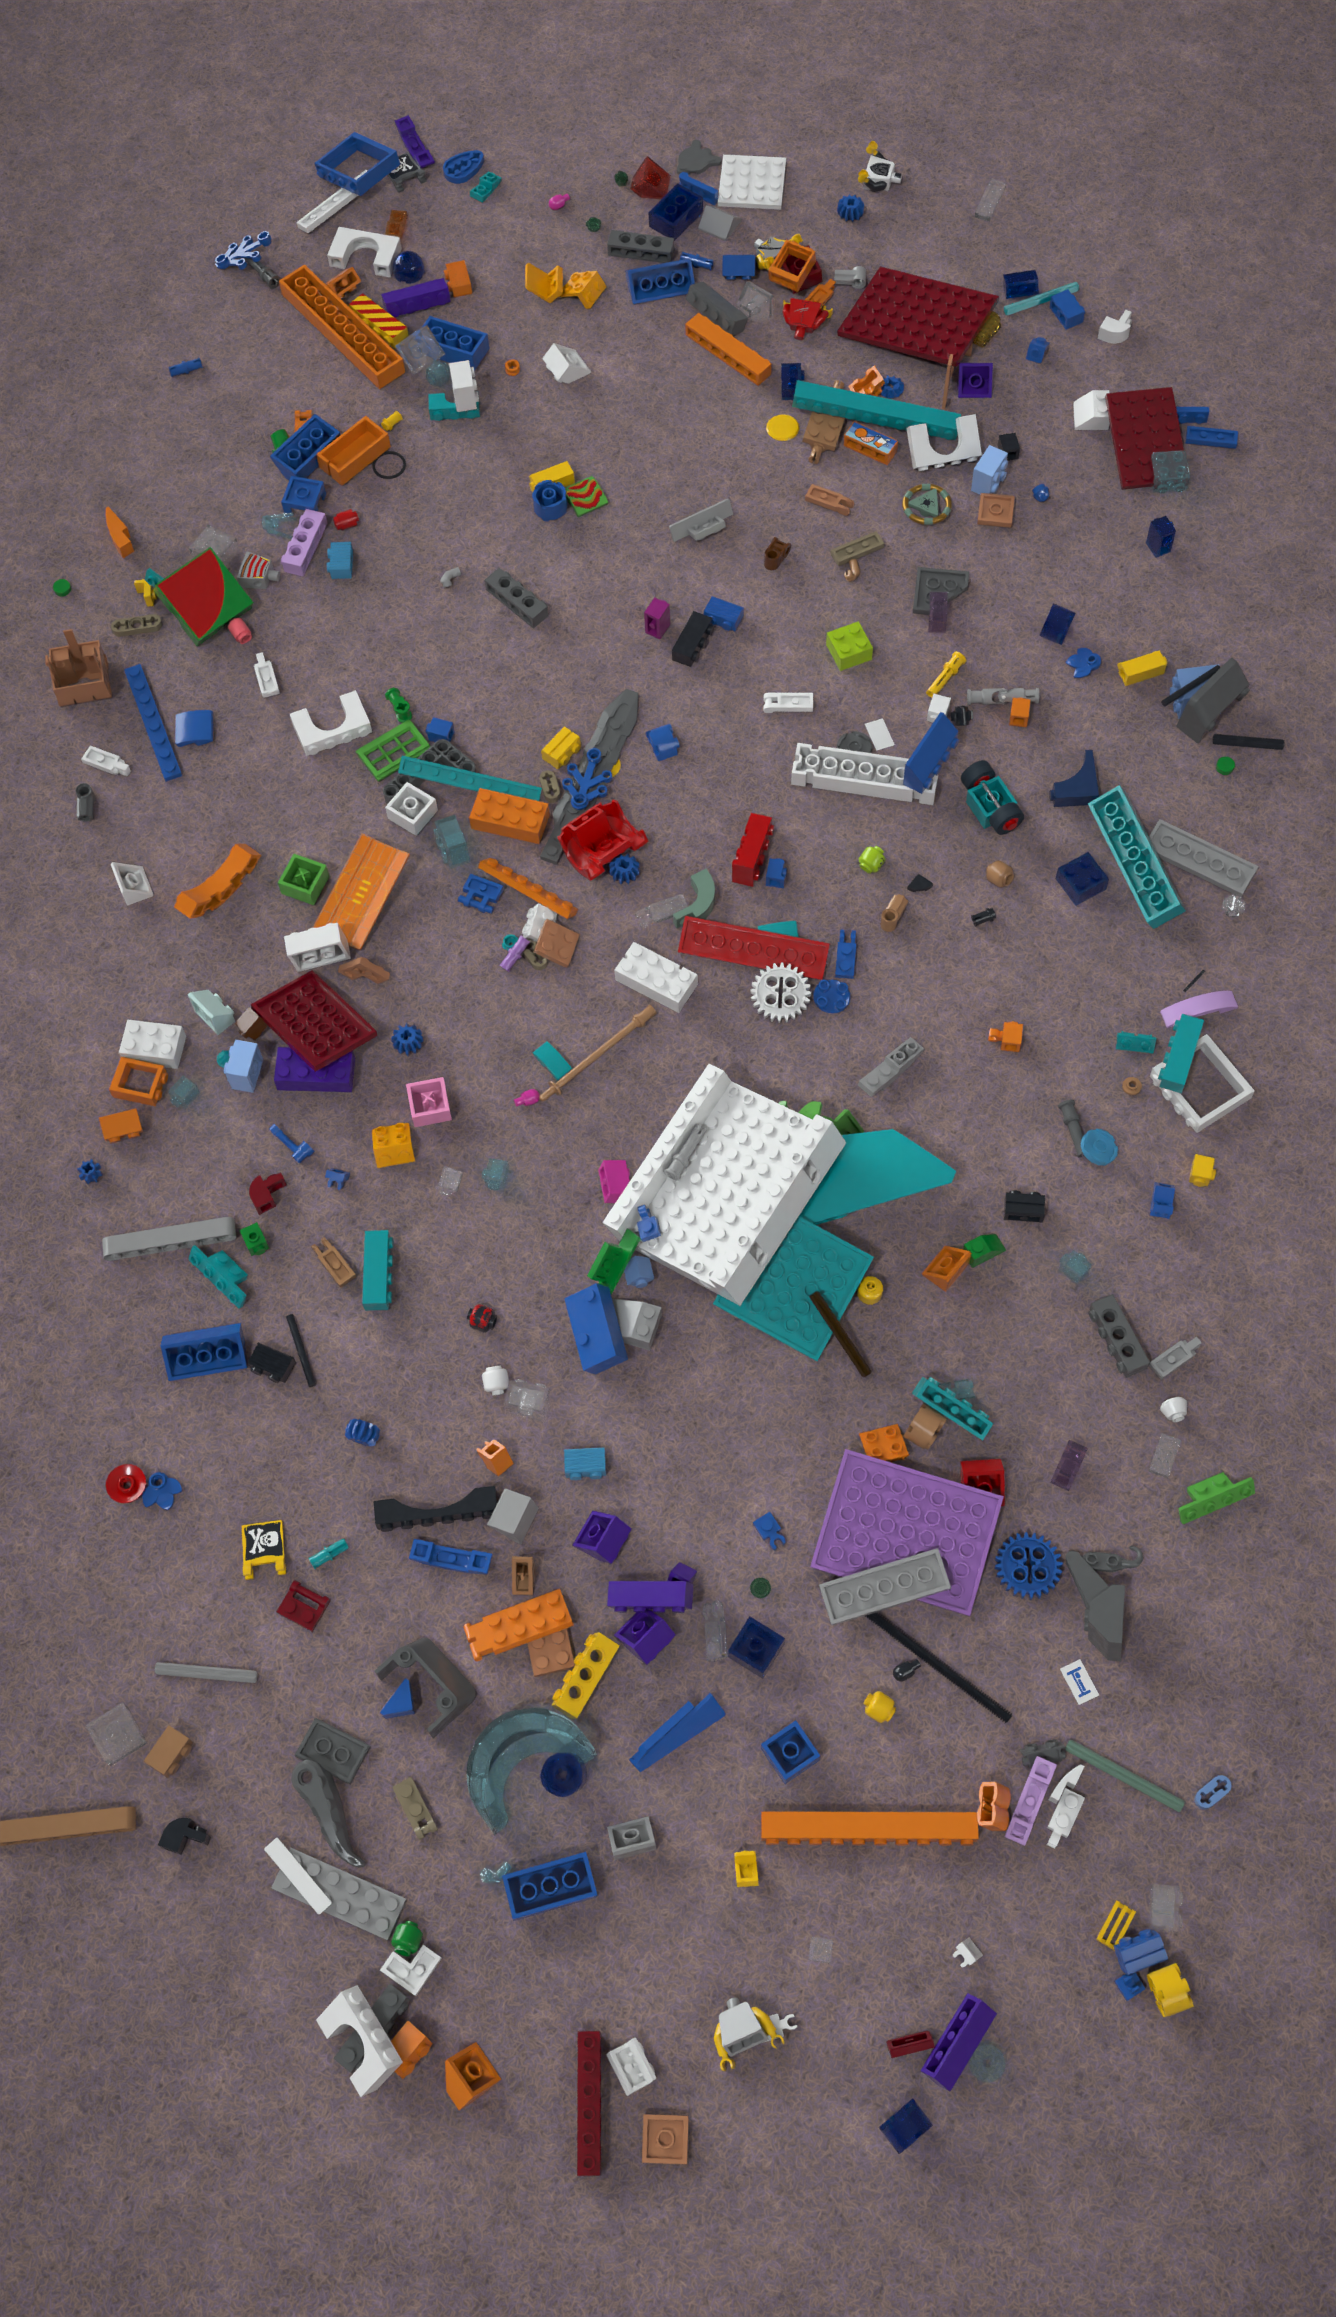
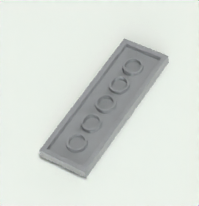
[1149,819,1259,897]
[819,1548,951,1626]
[271,1847,407,1941]

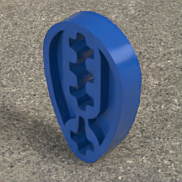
[443,150,484,184]

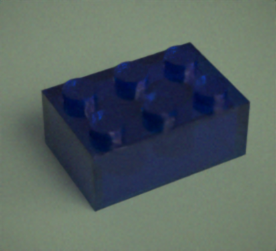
[648,183,703,241]

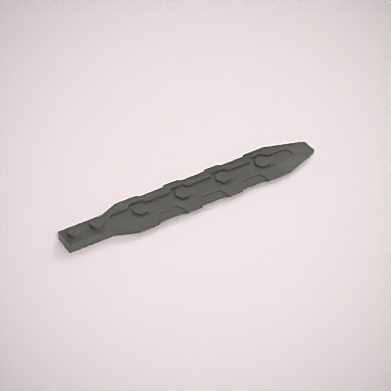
[540,689,638,865]

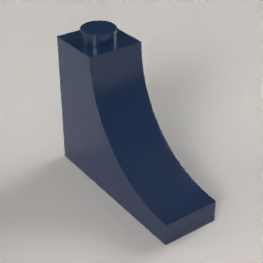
[1049,750,1099,807]

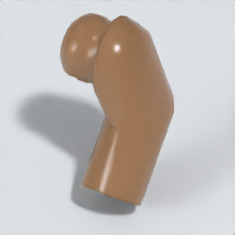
[844,559,860,582]

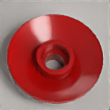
[106,1464,146,1504]

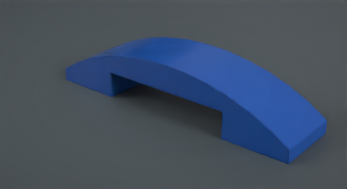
[409,1539,493,1574]

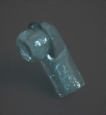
[480,1861,512,1884]

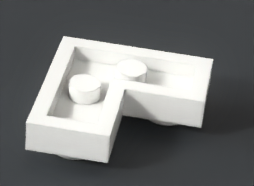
[380,1945,442,1996]

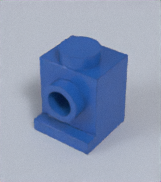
[766,858,787,889]

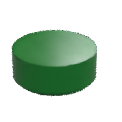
[53,579,71,597]
[1216,757,1235,775]

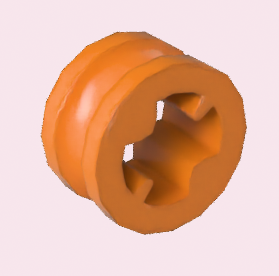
[505,359,520,376]

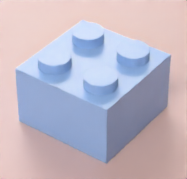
[971,445,1008,495]
[224,1040,263,1093]

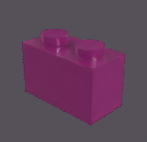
[644,597,670,639]

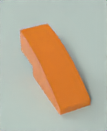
[106,506,134,558]

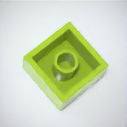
[826,621,873,671]

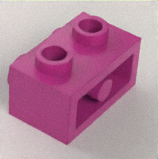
[598,1160,630,1203]

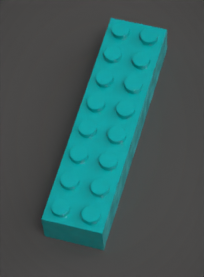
[1088,785,1186,929]

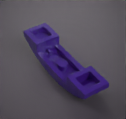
[394,115,435,169]

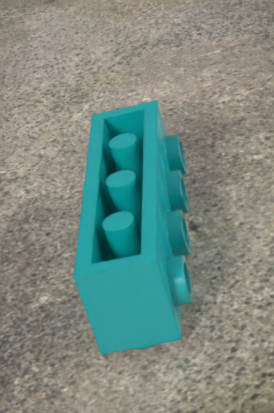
[1158,1014,1204,1094]
[362,1230,394,1311]
[911,1377,994,1441]

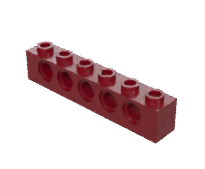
[577,2031,601,2177]

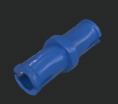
[680,251,714,270]
[168,357,203,377]

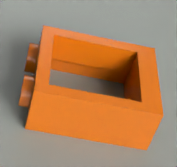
[768,239,816,292]
[109,1057,168,1107]

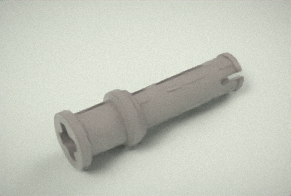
[663,1124,706,1181]

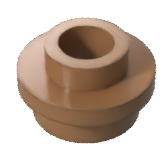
[1122,1077,1142,1095]

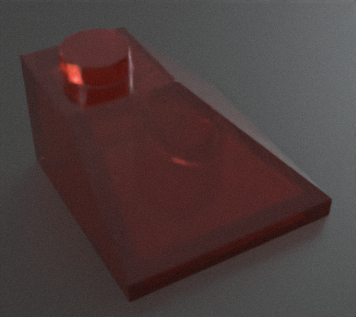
[630,156,671,200]

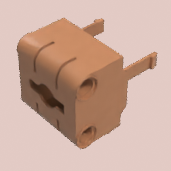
[45,629,112,707]

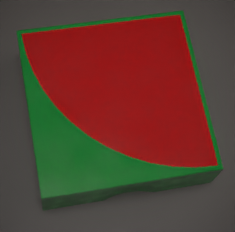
[154,547,254,646]

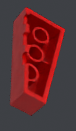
[732,813,775,887]

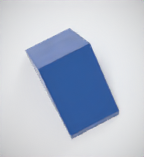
[380,1678,415,1719]

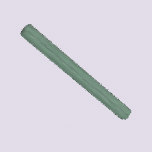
[1065,1740,1185,1812]

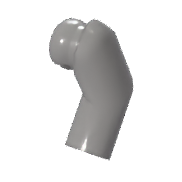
[440,567,461,588]

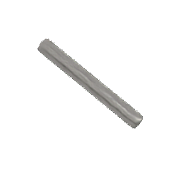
[155,1662,258,1683]

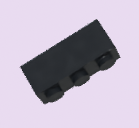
[672,611,714,667]

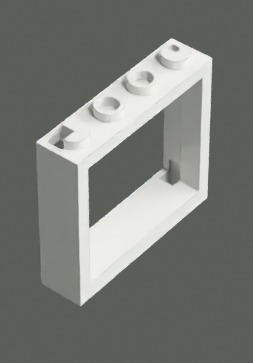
[1150,1034,1254,1133]

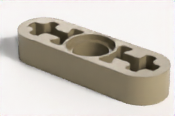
[111,614,162,637]

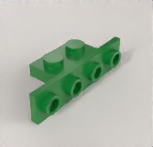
[587,1228,641,1295]

